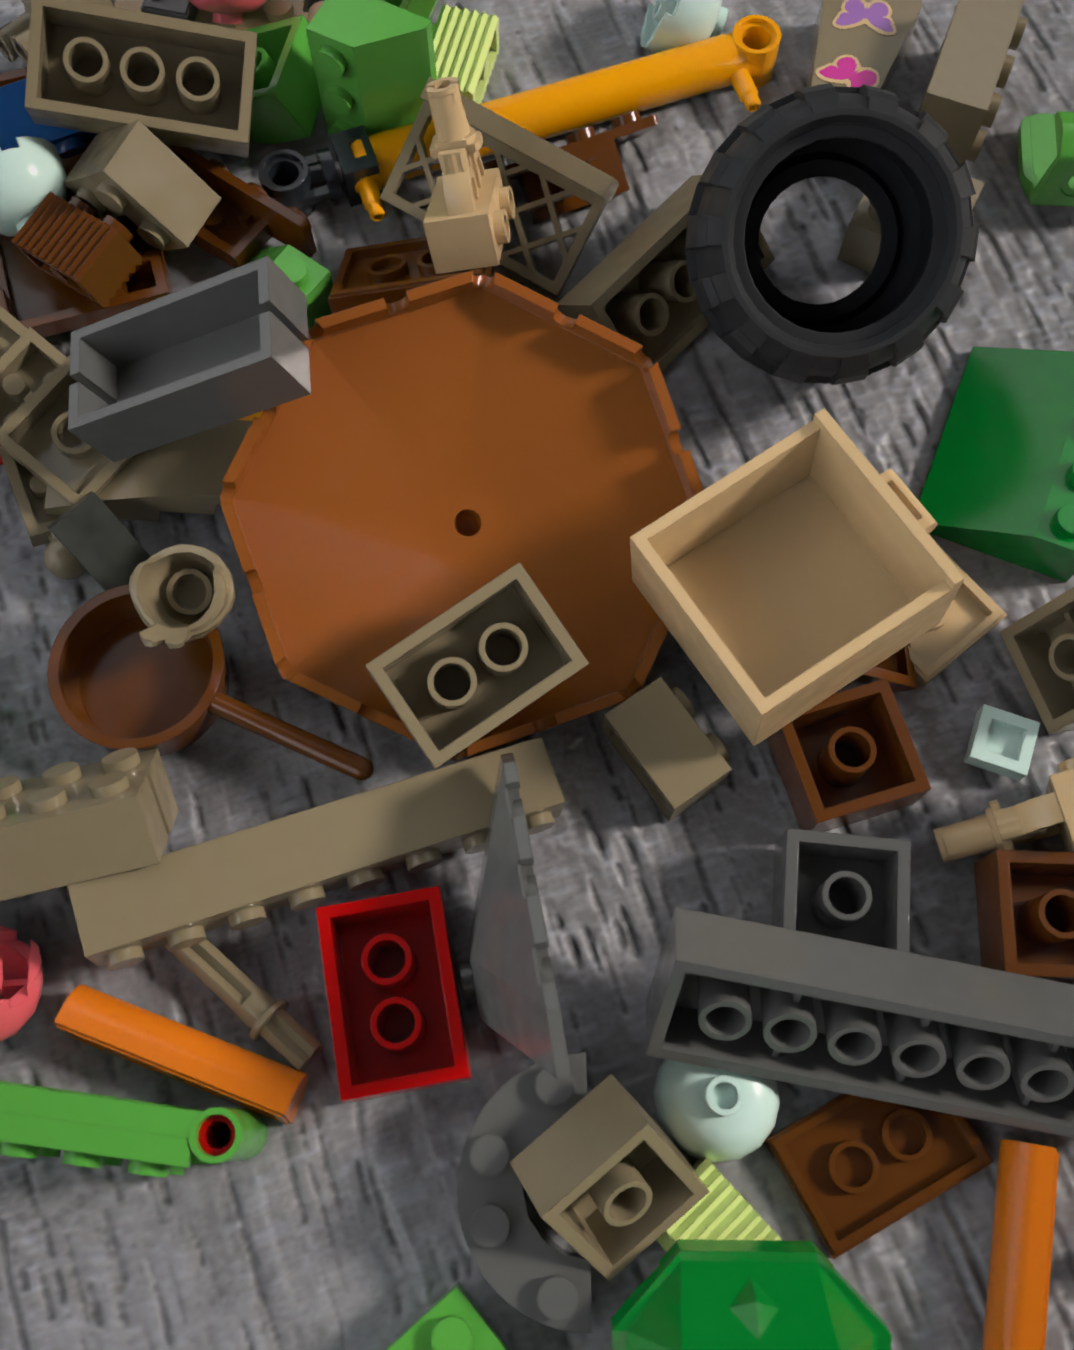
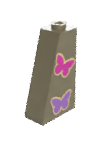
[807,0,922,90]

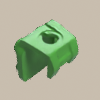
[1016,111,1074,206]

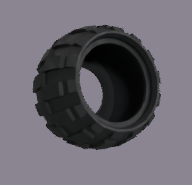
[685,83,979,385]

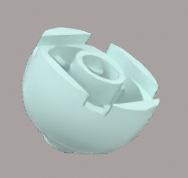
[641,0,728,54]
[0,136,70,236]
[653,1059,780,1163]

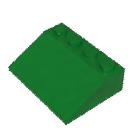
[919,346,1074,582]

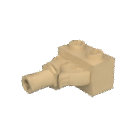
[423,77,515,274]
[933,758,1074,863]

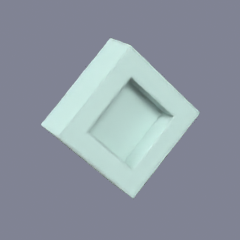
[963,704,1040,781]

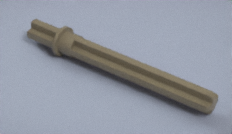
[163,939,324,1072]

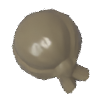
[129,544,236,649]

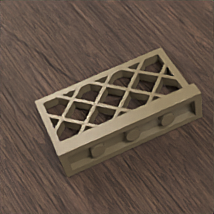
[380,77,619,296]

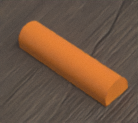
[54,984,309,1125]
[982,1139,1059,1350]

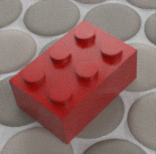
[316,886,473,1103]

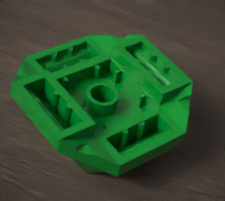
[611,1239,891,1350]

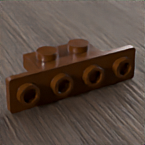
[483,111,659,225]
[166,145,317,268]

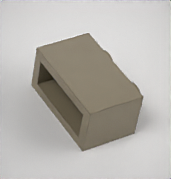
[602,677,732,822]

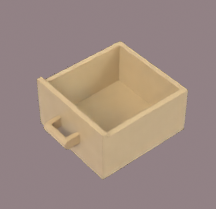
[630,408,965,746]

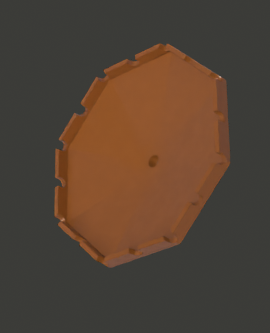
[220,270,704,761]

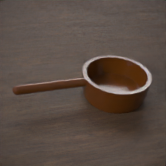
[47,584,374,781]

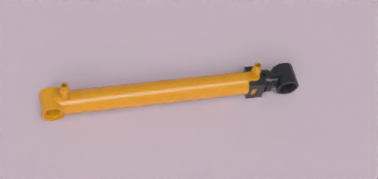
[258,15,782,222]

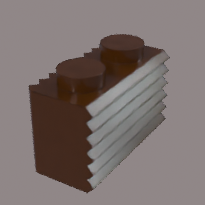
[11,192,142,307]

